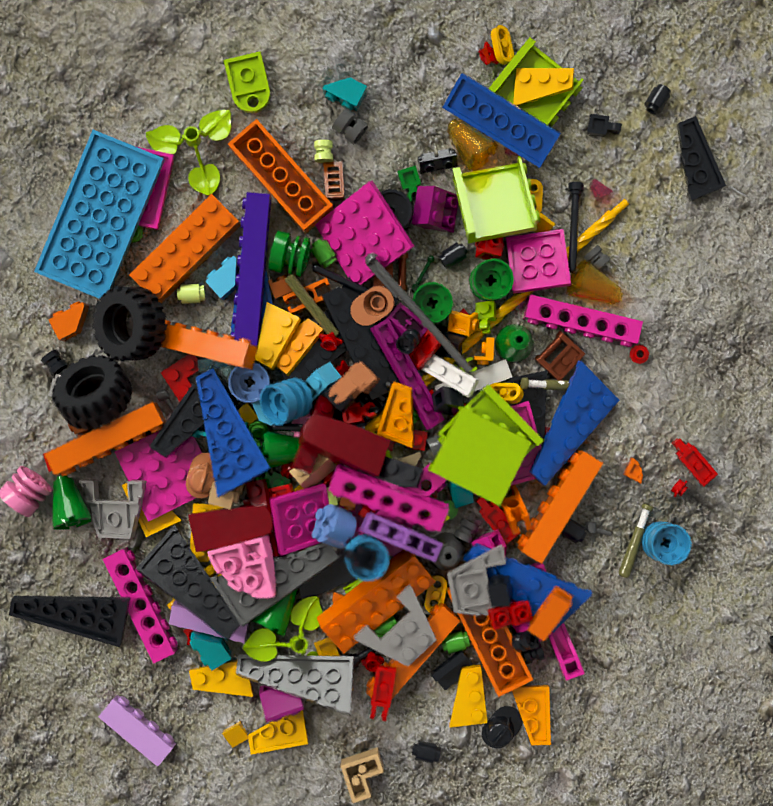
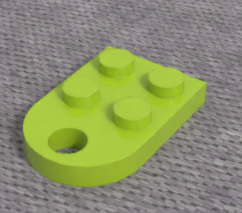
[223,51,271,113]

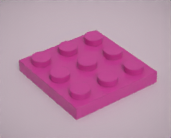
[506,229,571,294]
[270,483,329,556]

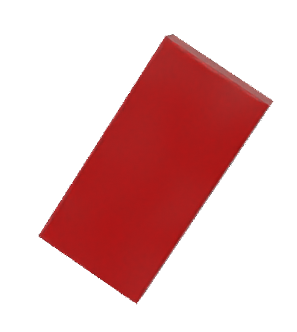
[408,330,441,370]

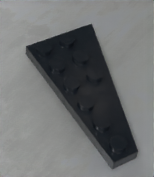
[9,596,131,647]

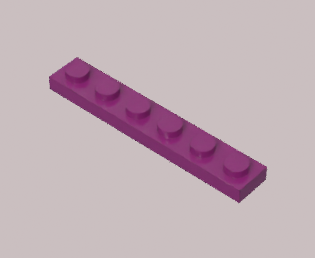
[370,319,445,430]

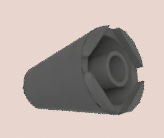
[429,532,465,571]

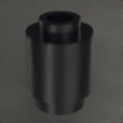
[644,84,671,114]
[438,242,468,269]
[560,518,587,544]
[412,740,441,764]

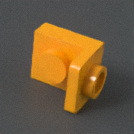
[448,311,479,336]
[473,337,494,365]

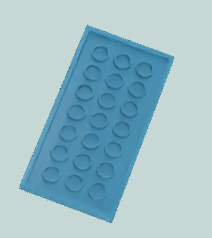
[34,130,165,299]

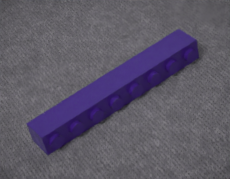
[231,192,272,347]

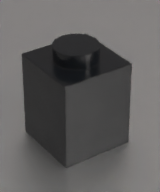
[432,386,464,415]
[487,574,513,607]

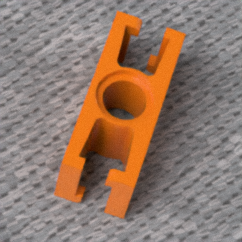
[282,278,330,315]
[501,484,532,535]
[527,586,573,641]

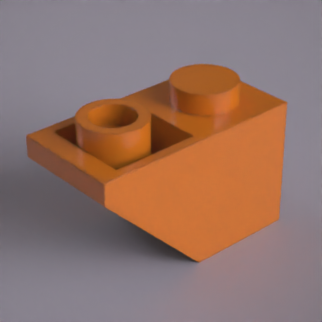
[49,301,89,341]

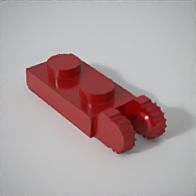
[370,665,396,721]

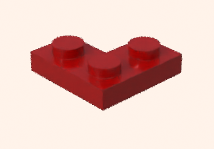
[160,354,204,402]

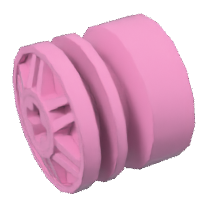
[0,466,53,517]

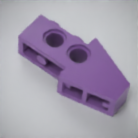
[359,512,443,562]

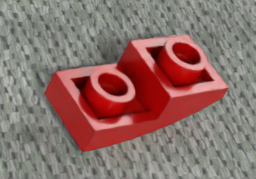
[487,600,533,630]

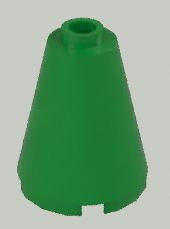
[495,324,533,362]
[261,431,300,468]
[52,475,92,530]
[252,590,297,637]

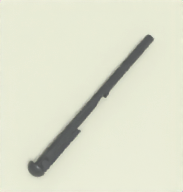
[365,253,473,374]

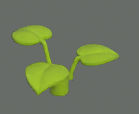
[145,110,231,196]
[243,596,323,661]

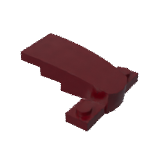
[291,395,391,477]
[188,479,280,557]

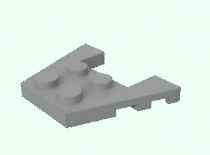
[79,479,146,539]
[447,545,513,616]
[354,584,436,666]

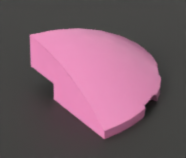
[207,535,276,598]

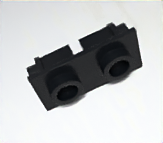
[417,148,458,174]

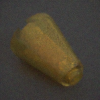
[447,119,498,172]
[567,260,623,305]

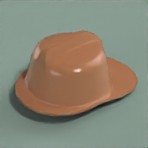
[351,286,394,325]
[186,453,215,498]

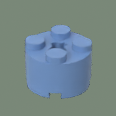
[312,504,356,549]

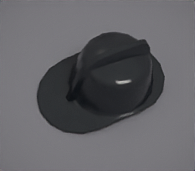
[481,706,522,749]

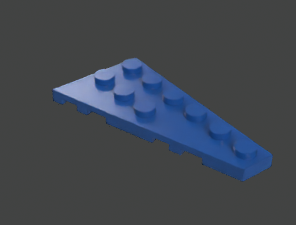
[530,361,619,486]
[196,368,270,498]
[463,543,592,633]

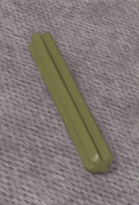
[285,274,339,337]

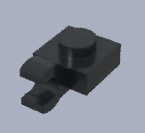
[587,113,622,137]
[340,546,378,571]

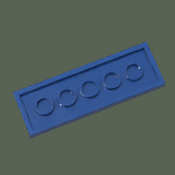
[442,73,561,168]

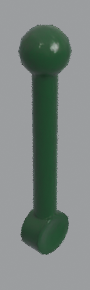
[411,256,435,291]

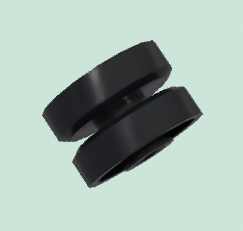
[380,189,413,231]

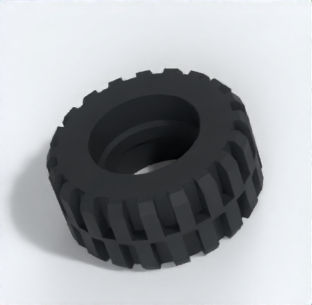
[92,286,167,361]
[52,355,132,430]

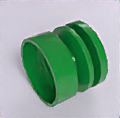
[269,231,311,278]
[469,259,514,301]
[412,282,453,323]

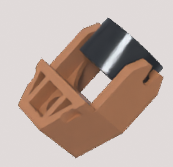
[324,362,380,413]

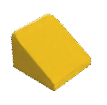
[535,213,555,233]
[237,403,258,427]
[222,721,248,748]

